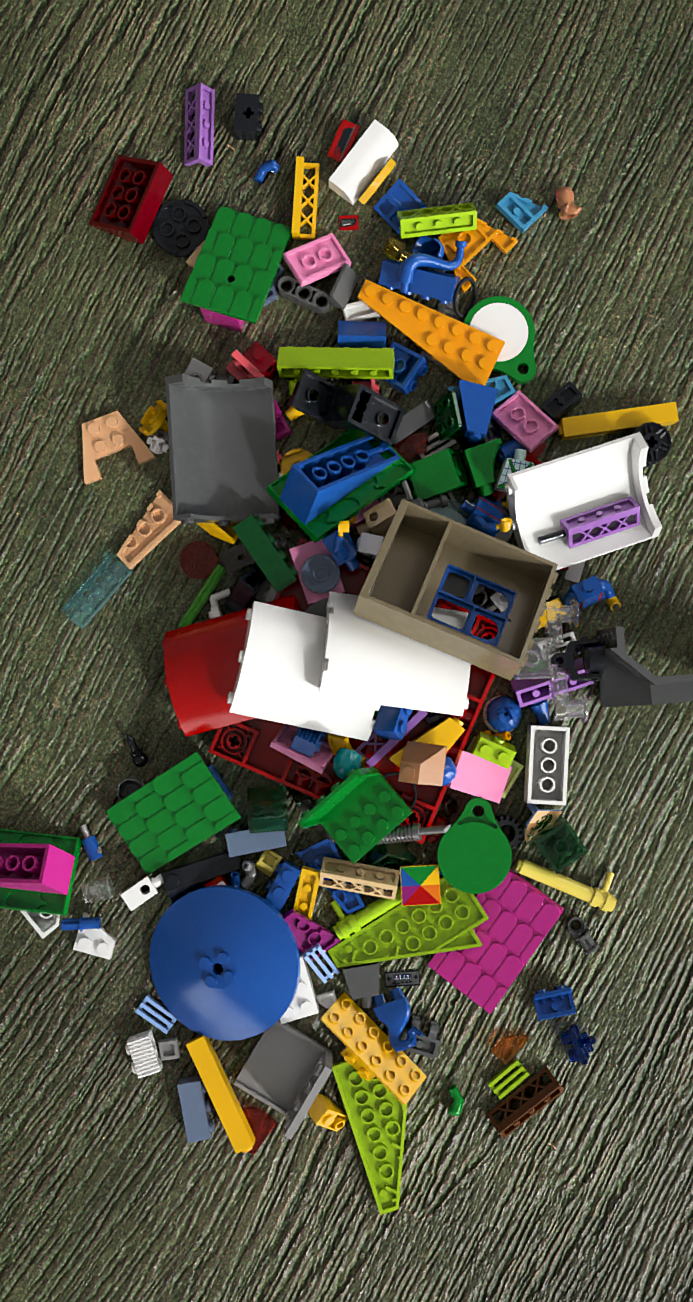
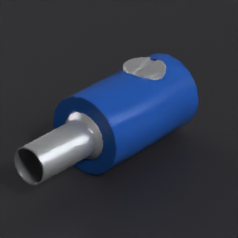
[79,824,103,862]

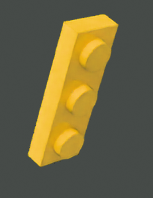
[294,866,321,920]

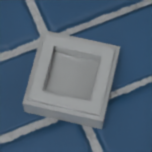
[158,1037,180,1061]

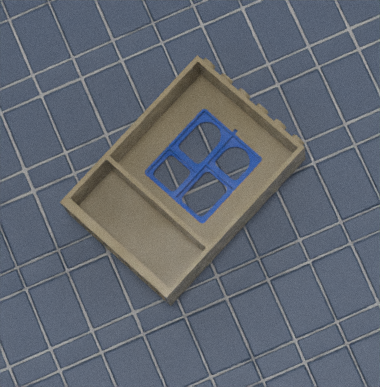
[353,499,558,681]

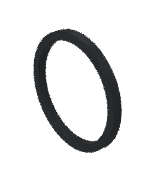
[453,277,477,317]

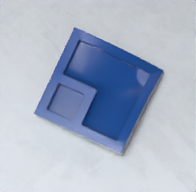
[373,178,427,235]

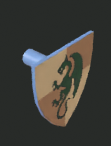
[524,803,563,843]

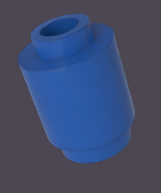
[496,439,526,463]

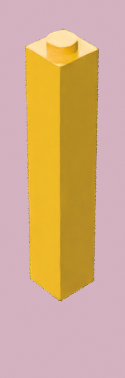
[557,402,679,441]
[186,1035,256,1154]

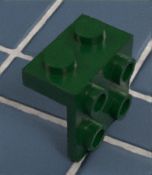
[433,391,464,441]

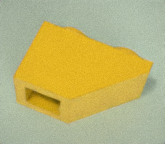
[307,1094,348,1132]

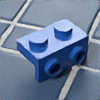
[532,985,576,1021]

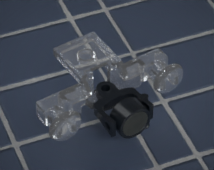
[513,598,606,723]

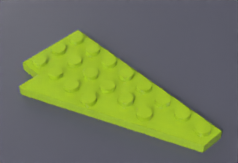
[328,877,489,968]
[332,1060,408,1215]

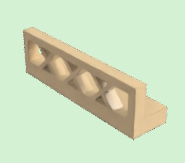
[319,857,400,900]

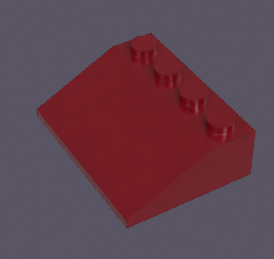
[89,155,173,244]

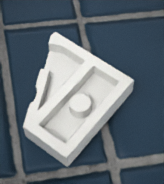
[73,912,117,960]

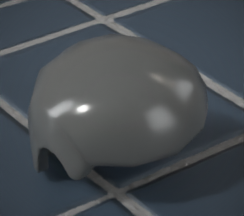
[117,776,145,800]

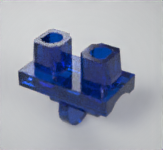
[561,1024,596,1065]

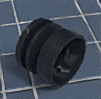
[629,422,672,468]

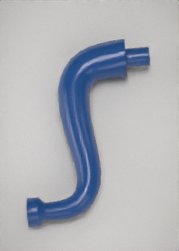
[397,241,467,293]

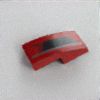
[327,119,361,162]

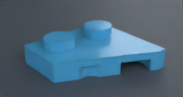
[495,192,549,234]

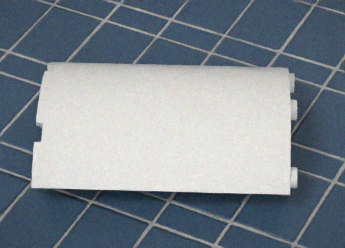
[505,432,662,570]
[318,591,472,716]
[227,601,381,741]

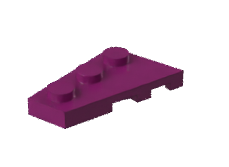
[282,909,341,961]

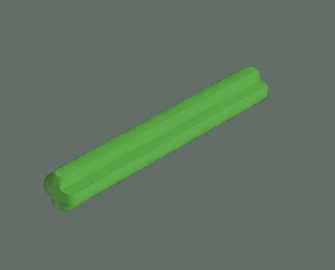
[178,564,226,628]

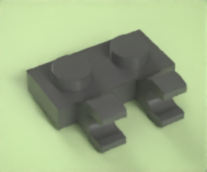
[400,1015,441,1059]

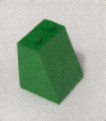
[408,448,471,502]

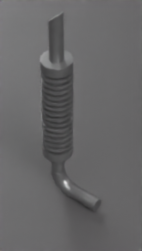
[326,823,451,845]

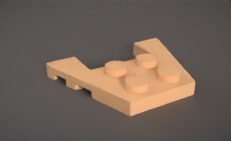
[82,411,156,485]

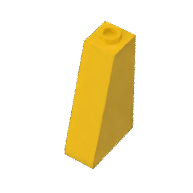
[389,716,465,768]

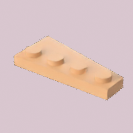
[117,489,181,570]

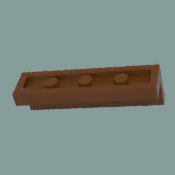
[486,1066,565,1138]

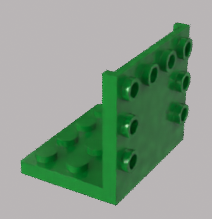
[297,767,413,864]

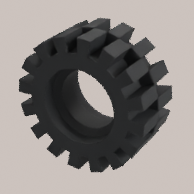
[495,814,523,850]

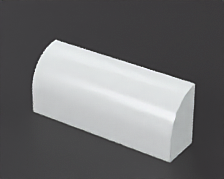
[329,120,398,205]

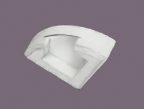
[316,990,337,1009]

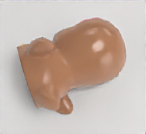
[556,186,582,220]

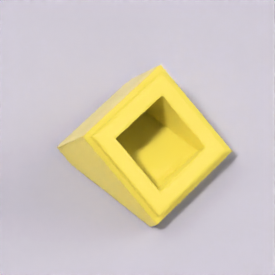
[255,849,282,877]

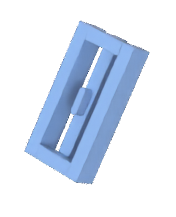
[302,943,340,984]
[135,994,177,1034]

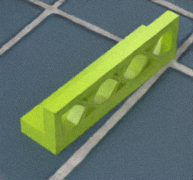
[397,202,477,239]

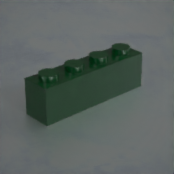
[232,513,298,593]

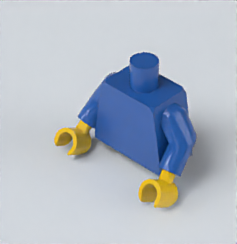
[322,515,360,572]

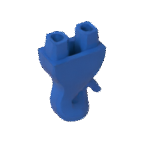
[373,988,423,1052]

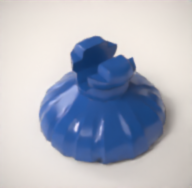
[486,696,522,732]

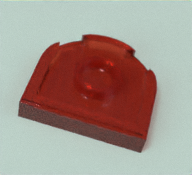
[242,1107,277,1155]

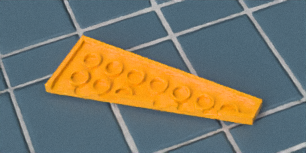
[358,279,505,386]

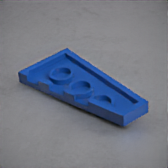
[296,838,365,915]

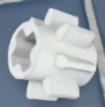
[146,430,169,454]

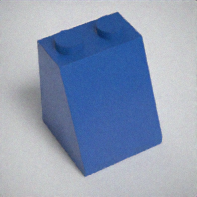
[456,379,498,444]

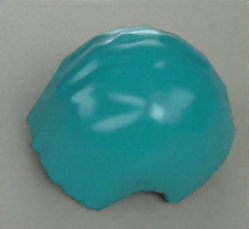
[333,748,363,780]

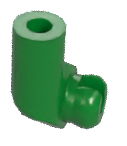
[448,1085,464,1116]

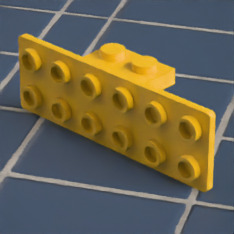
[320,992,427,1105]

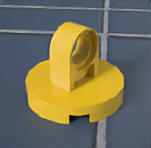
[139,400,168,436]

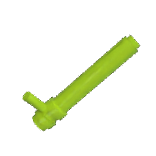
[330,885,402,940]

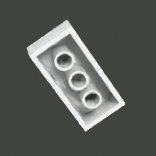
[524,724,570,805]

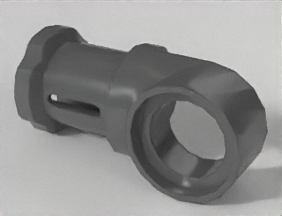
[566,915,599,955]

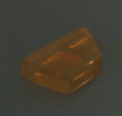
[491,1035,530,1065]

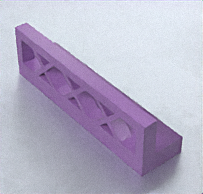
[184,83,215,167]
[560,496,640,549]
[355,710,428,767]

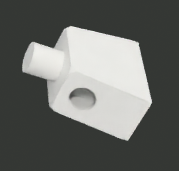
[120,872,164,911]

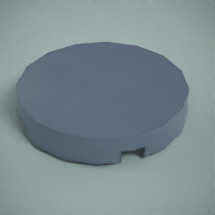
[301,554,340,594]

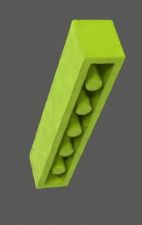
[277,346,395,379]

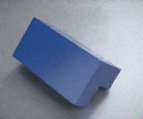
[338,321,386,348]

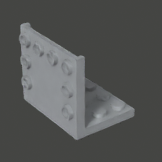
[233,1019,333,1140]

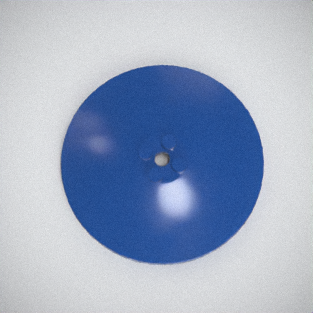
[150,885,300,1041]

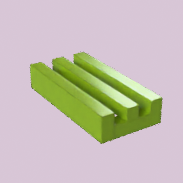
[487,1058,530,1100]

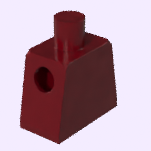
[243,341,278,380]

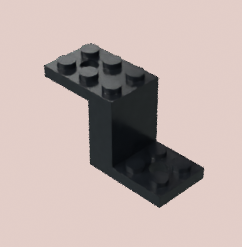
[288,369,405,445]

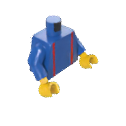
[460,496,512,537]
[562,575,621,629]

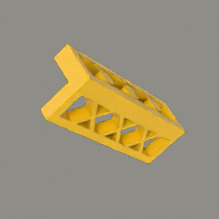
[292,156,320,240]

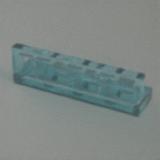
[61,552,133,629]

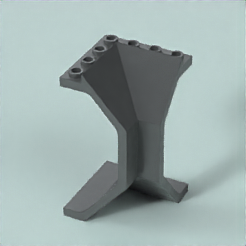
[596,627,693,707]

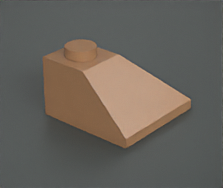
[398,741,447,786]

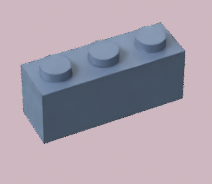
[225,820,287,857]
[177,1075,215,1143]

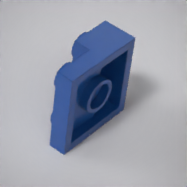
[381,342,428,395]

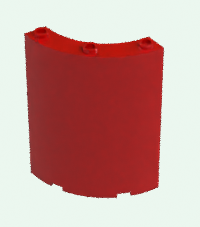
[162,595,301,737]

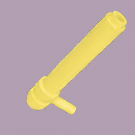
[515,859,617,912]

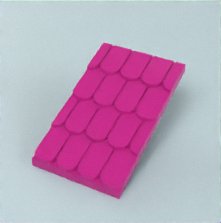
[427,869,564,1014]

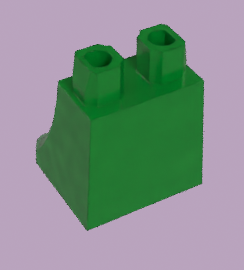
[460,438,502,498]

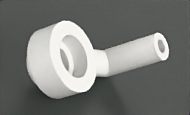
[208,588,231,619]

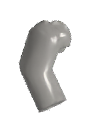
[240,860,258,890]

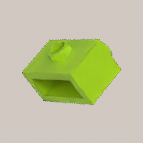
[472,730,517,769]

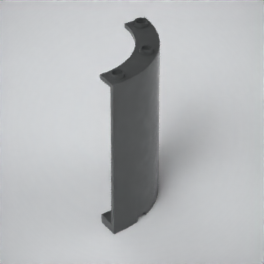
[165,374,281,526]

